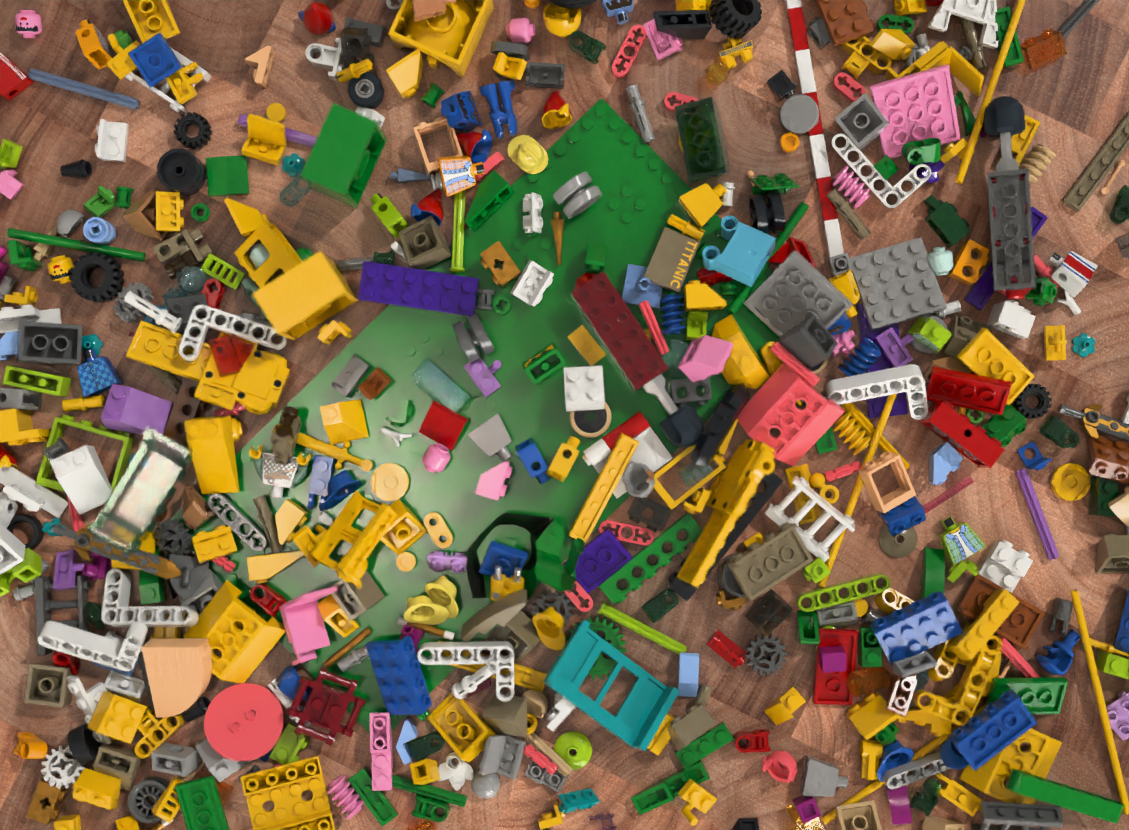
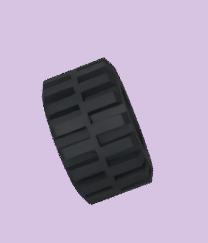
[709,0,762,39]
[69,252,125,303]

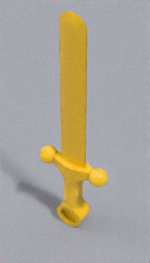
[273,424,374,471]

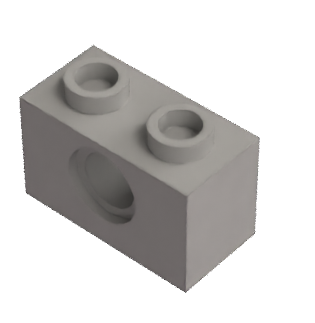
[151,743,199,777]

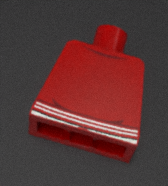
[0,52,34,100]

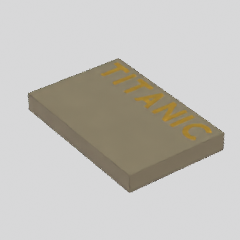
[643,227,700,294]

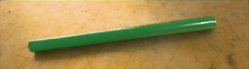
[727,202,809,315]
[7,228,146,262]

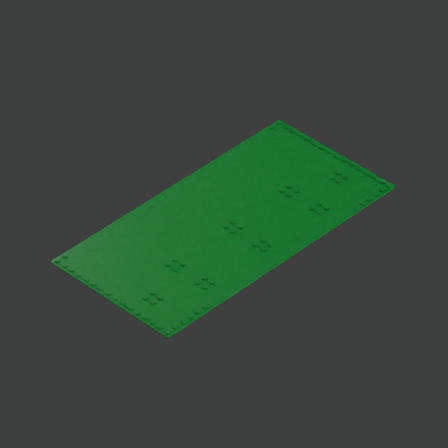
[170,99,779,734]

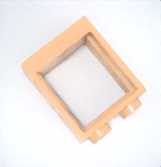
[413,116,463,176]
[858,451,916,513]

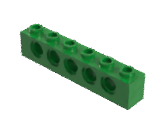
[599,512,702,604]

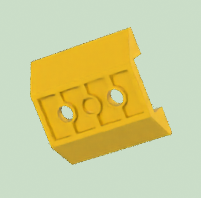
[184,580,286,684]
[959,728,1062,804]
[240,755,335,830]

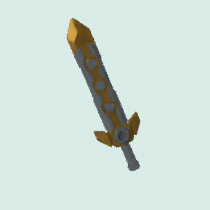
[1057,403,1129,441]
[52,522,182,579]

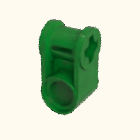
[901,138,941,165]
[411,794,450,822]

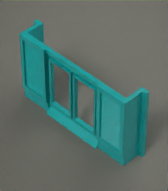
[543,619,680,751]

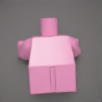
[0,168,25,200]
[830,330,855,360]

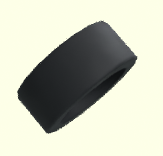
[7,515,44,550]
[67,724,100,764]

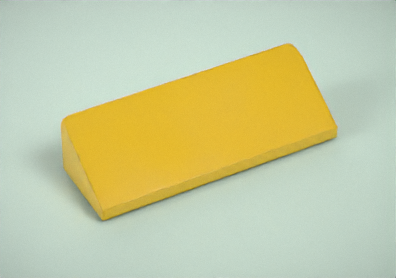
[785,463,821,525]

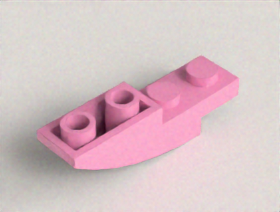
[370,712,393,791]

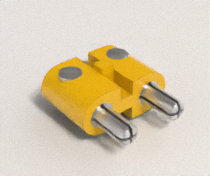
[490,565,524,601]

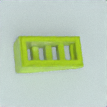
[200,253,246,290]

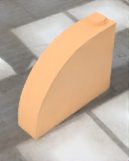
[141,638,212,718]

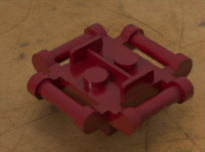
[286,667,366,746]

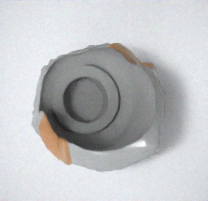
[623,461,655,498]

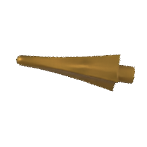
[551,212,564,265]

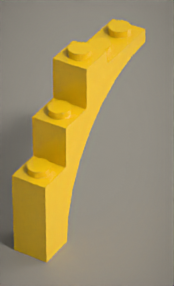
[895,645,1002,737]

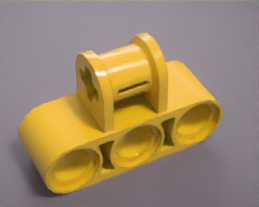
[840,36,892,80]
[134,707,185,758]

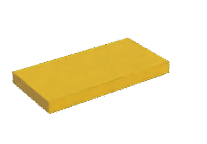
[956,327,1035,405]

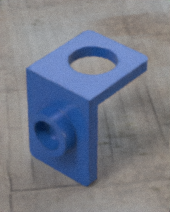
[1017,441,1052,471]

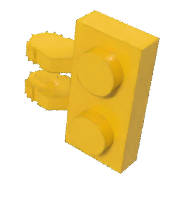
[166,61,204,104]

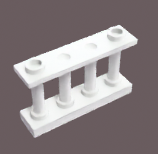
[125,48,212,114]
[764,475,855,563]

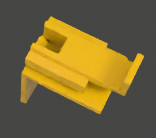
[886,41,984,97]

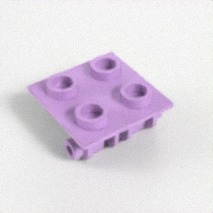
[427,551,467,573]
[1097,690,1129,741]

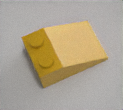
[427,693,497,763]

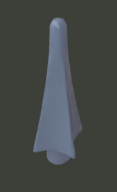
[390,168,431,183]

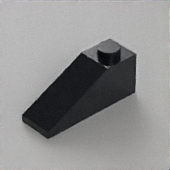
[653,10,712,40]

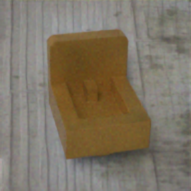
[715,588,746,610]

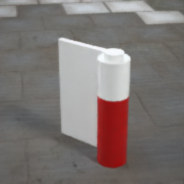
[582,411,673,498]

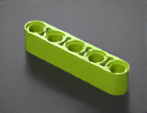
[795,573,891,612]

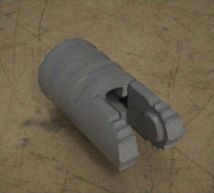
[1048,598,1073,636]

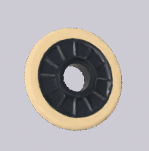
[569,402,612,438]

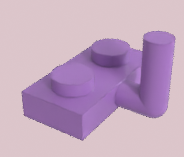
[874,327,913,368]
[463,357,502,398]
[53,549,86,591]

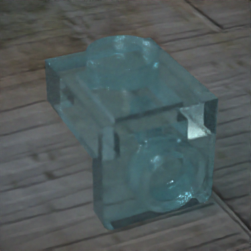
[678,461,713,487]

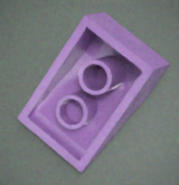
[101,384,173,438]

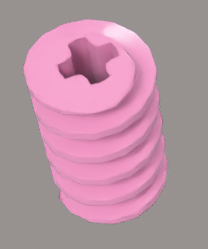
[832,165,872,208]
[326,774,364,820]

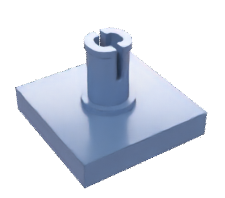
[622,264,663,309]

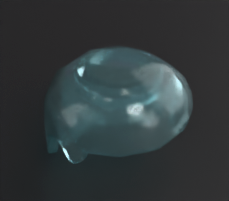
[176,266,207,294]

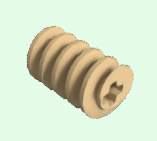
[1019,144,1056,187]

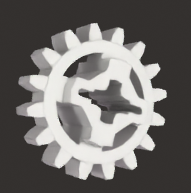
[41,745,85,789]

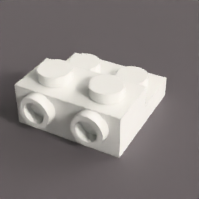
[978,540,1033,593]
[547,692,576,732]

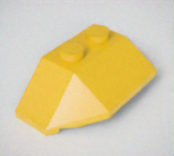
[712,314,771,389]

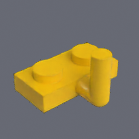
[106,34,141,80]
[290,524,327,567]
[678,779,717,826]

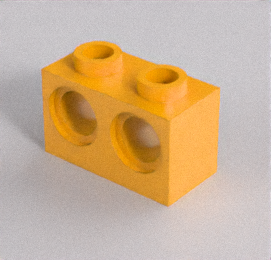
[947,239,990,286]

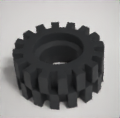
[174,112,212,149]
[1013,384,1052,419]

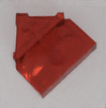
[209,334,254,377]

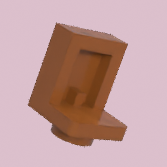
[358,367,392,400]

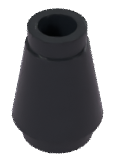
[60,159,92,179]
[182,696,211,722]

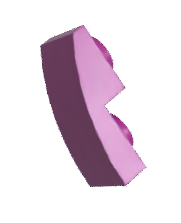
[886,785,913,825]

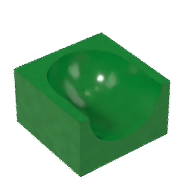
[300,103,387,209]

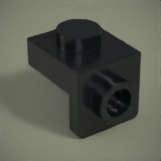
[766,70,797,101]

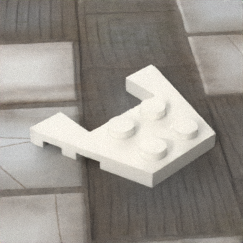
[928,0,998,49]

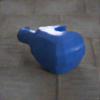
[1036,629,1081,675]
[277,665,311,702]

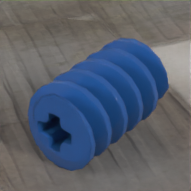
[660,294,686,335]
[839,338,882,377]

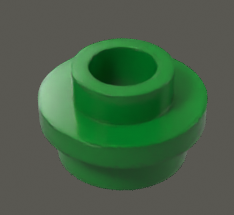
[191,203,210,222]

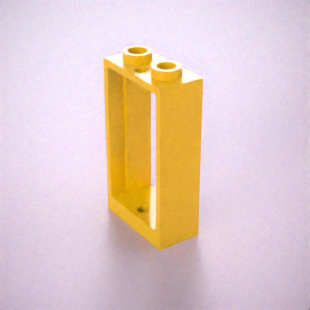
[653,444,726,510]

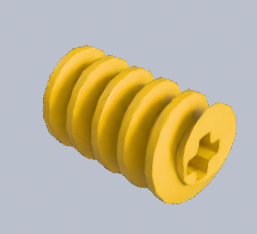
[833,412,871,455]

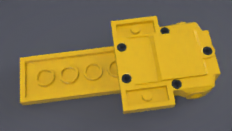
[126,321,290,414]
[677,439,775,588]

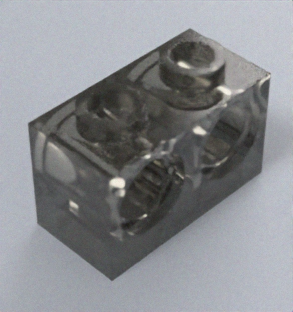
[340,27,374,72]

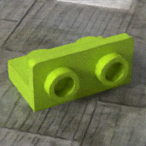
[269,722,310,765]

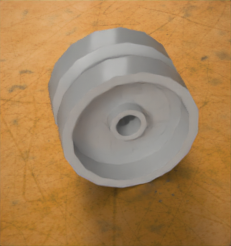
[553,171,603,219]

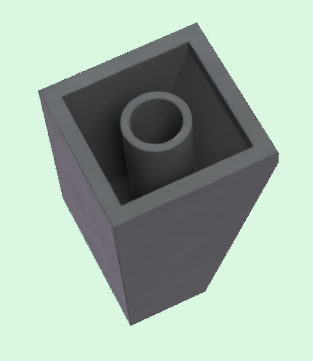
[775,314,838,369]

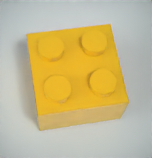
[87,690,147,744]

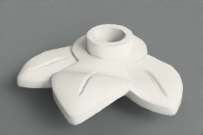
[438,752,474,791]

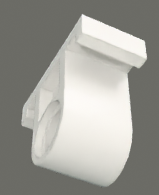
[306,38,348,82]

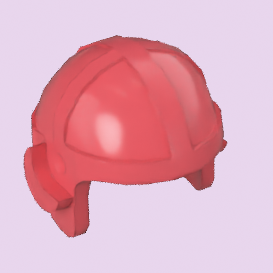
[762,750,798,783]

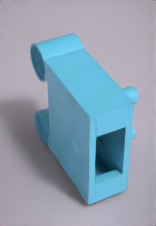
[702,216,776,287]

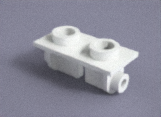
[523,192,543,234]

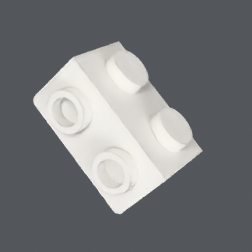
[510,260,554,307]

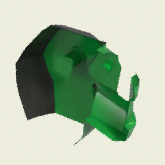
[466,512,584,601]

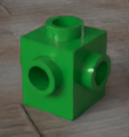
[1025,277,1057,306]

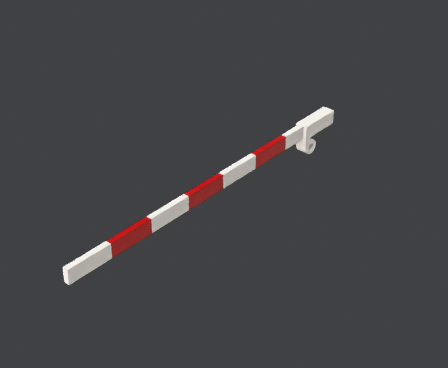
[785,0,844,258]

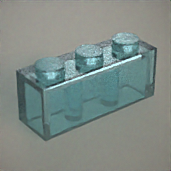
[412,358,471,413]

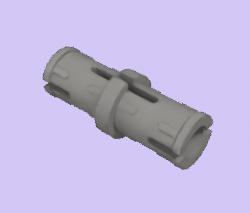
[337,644,369,672]

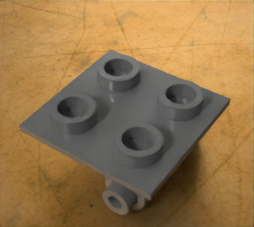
[166,294,213,335]

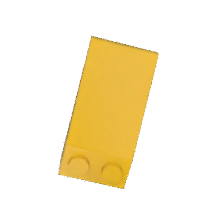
[123,0,180,44]
[184,415,240,494]

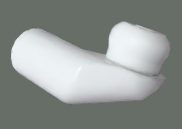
[916,33,930,58]

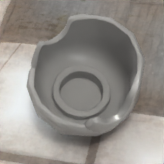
[56,209,84,238]
[471,768,500,799]

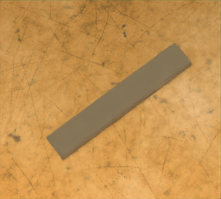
[1061,112,1129,213]

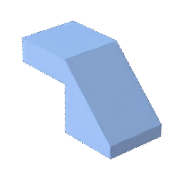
[677,653,699,697]
[396,716,418,765]

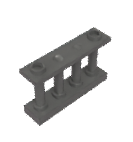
[35,574,91,656]
[970,801,1064,830]

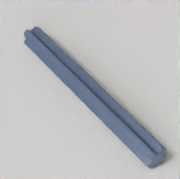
[28,68,139,110]

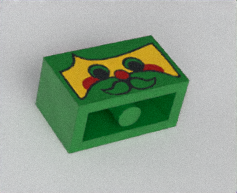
[522,342,566,385]

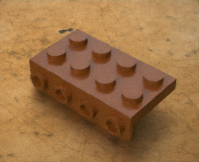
[815,0,875,46]
[1087,436,1129,485]
[955,574,1045,651]

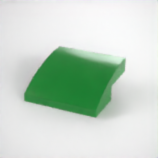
[206,156,249,197]

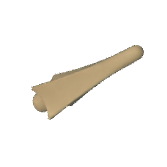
[33,226,59,261]

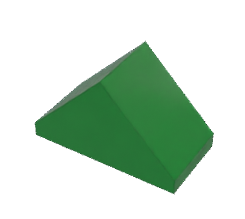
[795,610,820,644]

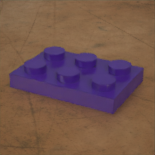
[563,528,633,593]

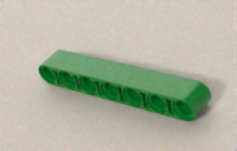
[1005,769,1124,824]

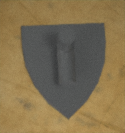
[169,554,209,600]

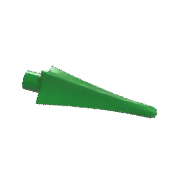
[957,91,980,139]

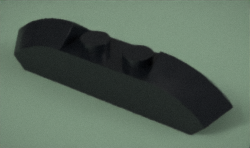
[691,383,750,466]

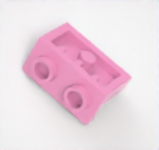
[643,19,683,60]

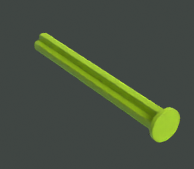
[449,189,466,273]
[597,601,687,655]

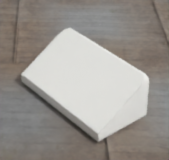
[104,670,145,703]

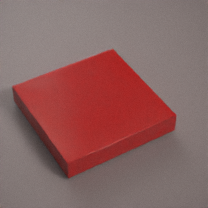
[419,401,468,450]

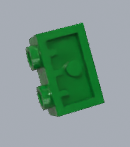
[8,240,43,271]

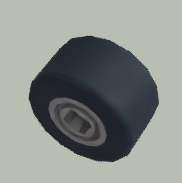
[348,72,384,109]

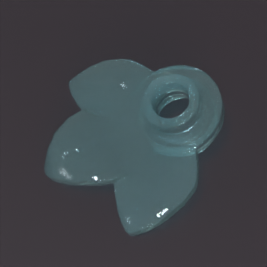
[661,339,689,378]

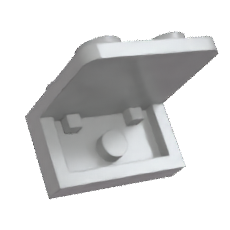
[479,734,527,779]

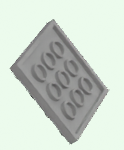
[849,237,947,331]
[743,250,853,337]

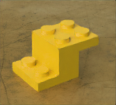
[0,409,51,446]

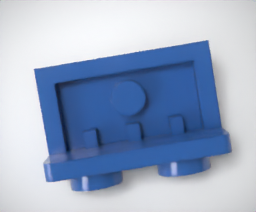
[878,496,926,536]

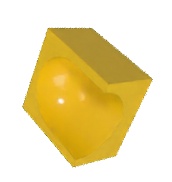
[388,0,494,77]
[253,251,358,341]

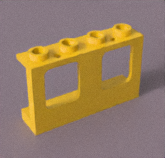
[234,222,303,289]
[311,491,397,579]

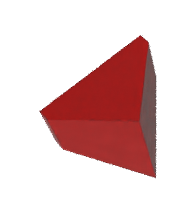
[768,237,817,269]

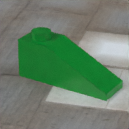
[465,170,514,232]
[139,545,167,605]

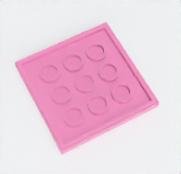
[870,64,961,159]

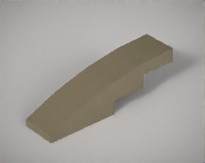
[461,589,527,642]

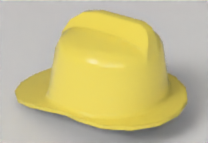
[508,135,548,174]
[425,575,459,618]
[403,595,449,625]

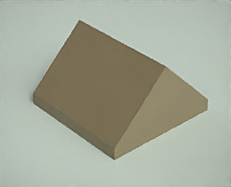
[482,694,527,737]

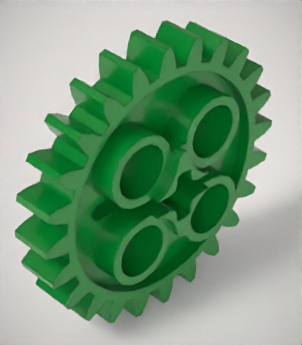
[565,616,626,680]

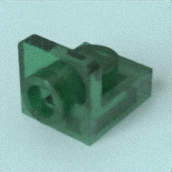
[84,601,106,630]

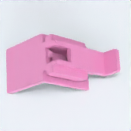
[279,587,337,666]

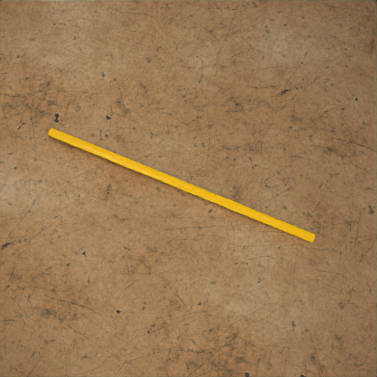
[955,0,1026,184]
[818,393,897,587]
[1070,589,1129,815]
[821,703,987,825]

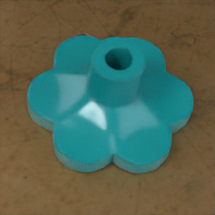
[282,153,305,177]
[1072,333,1095,357]
[81,334,103,356]
[42,518,67,536]

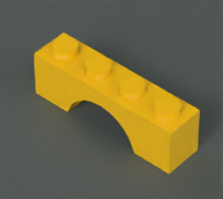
[948,589,1019,660]

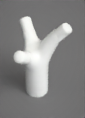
[1057,290,1081,315]
[380,426,412,447]

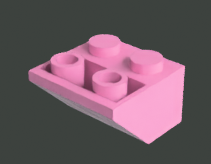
[678,335,733,383]
[475,461,513,500]

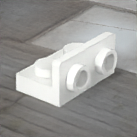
[95,119,129,162]

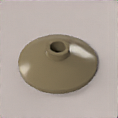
[879,524,917,558]

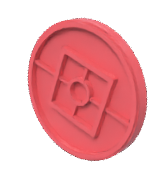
[204,683,284,761]

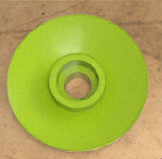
[554,731,592,770]

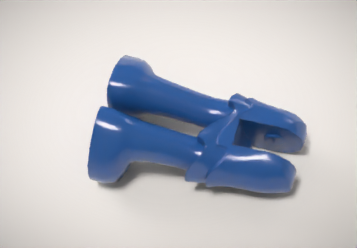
[479,81,517,139]

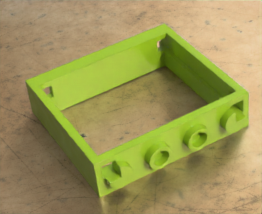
[35,414,135,505]

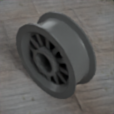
[128,777,175,823]

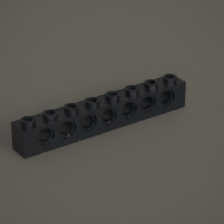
[668,472,783,601]

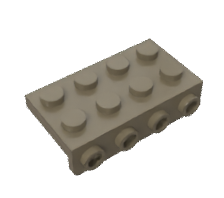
[727,522,813,601]

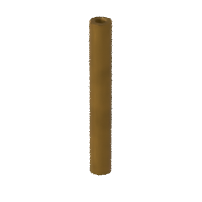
[323,627,373,669]

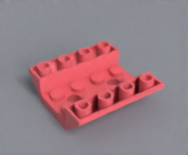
[737,362,845,466]

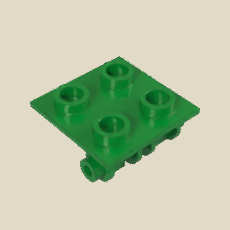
[750,173,799,195]

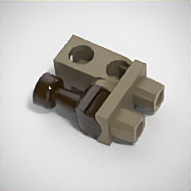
[152,228,214,280]
[271,406,302,465]

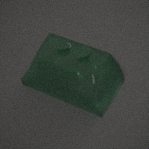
[674,97,731,183]

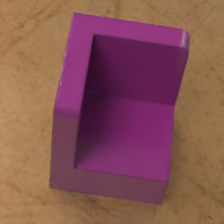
[819,646,846,673]
[792,795,821,824]

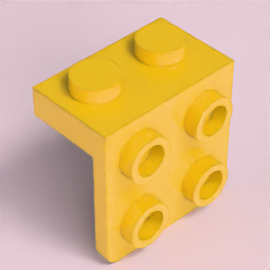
[241,114,287,166]

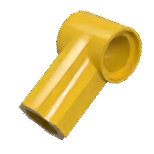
[859,739,883,780]

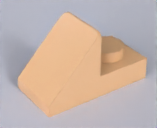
[245,46,275,88]

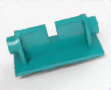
[558,788,600,814]

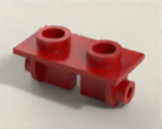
[696,267,733,287]
[706,630,746,669]

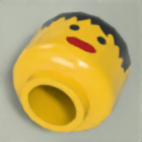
[47,255,74,284]

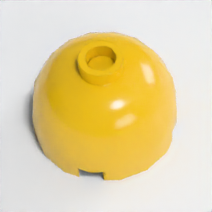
[543,3,581,37]

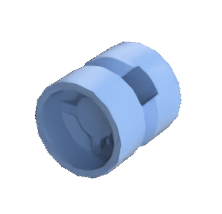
[83,217,117,246]

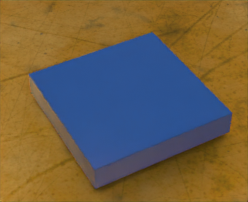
[128,33,183,87]
[479,540,528,578]

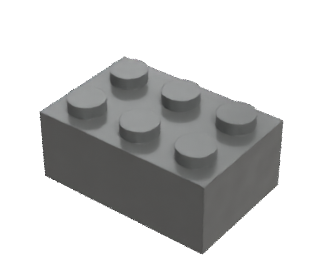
[17,321,82,366]

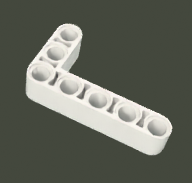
[832,133,931,208]
[179,305,287,362]
[825,364,928,420]
[101,568,199,627]
[38,621,148,671]
[418,641,514,702]

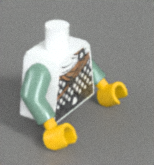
[249,445,311,498]

